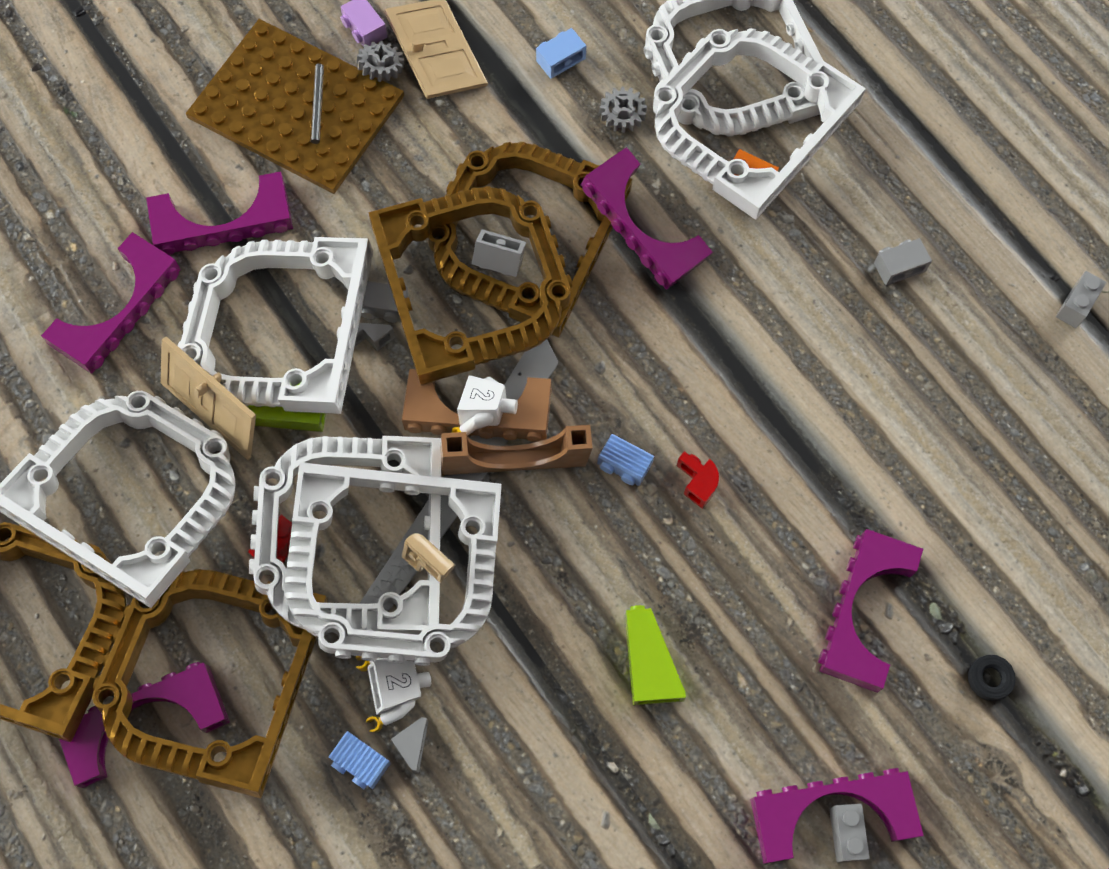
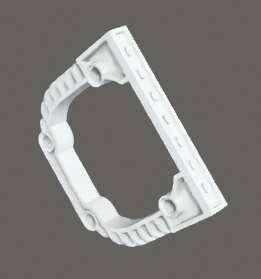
[644,0,823,137]
[653,28,866,220]
[178,237,374,414]
[0,391,236,608]
[249,436,441,635]
[285,462,501,666]

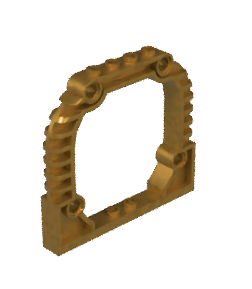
[428,141,633,338]
[368,186,573,385]
[0,522,126,742]
[92,569,327,798]

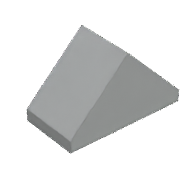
[391,717,428,773]

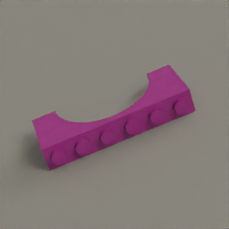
[581,147,713,290]
[146,172,293,255]
[41,232,181,374]
[818,529,923,693]
[59,662,230,788]
[750,768,924,864]

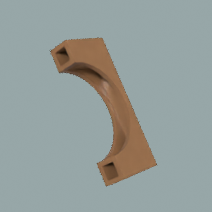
[402,369,552,442]
[440,425,593,475]

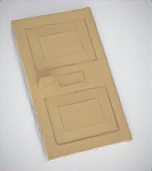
[384,0,488,99]
[160,336,256,460]

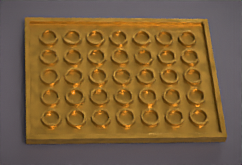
[186,19,404,194]

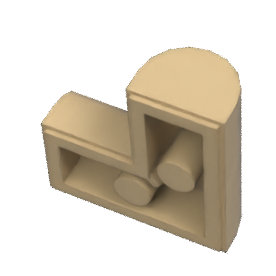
[402,533,455,582]

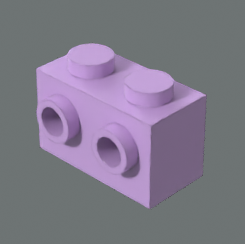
[340,0,387,46]

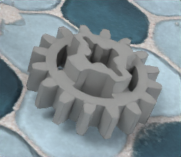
[357,41,404,82]
[599,86,647,133]

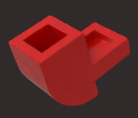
[676,451,719,509]

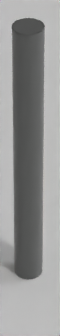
[311,64,324,144]

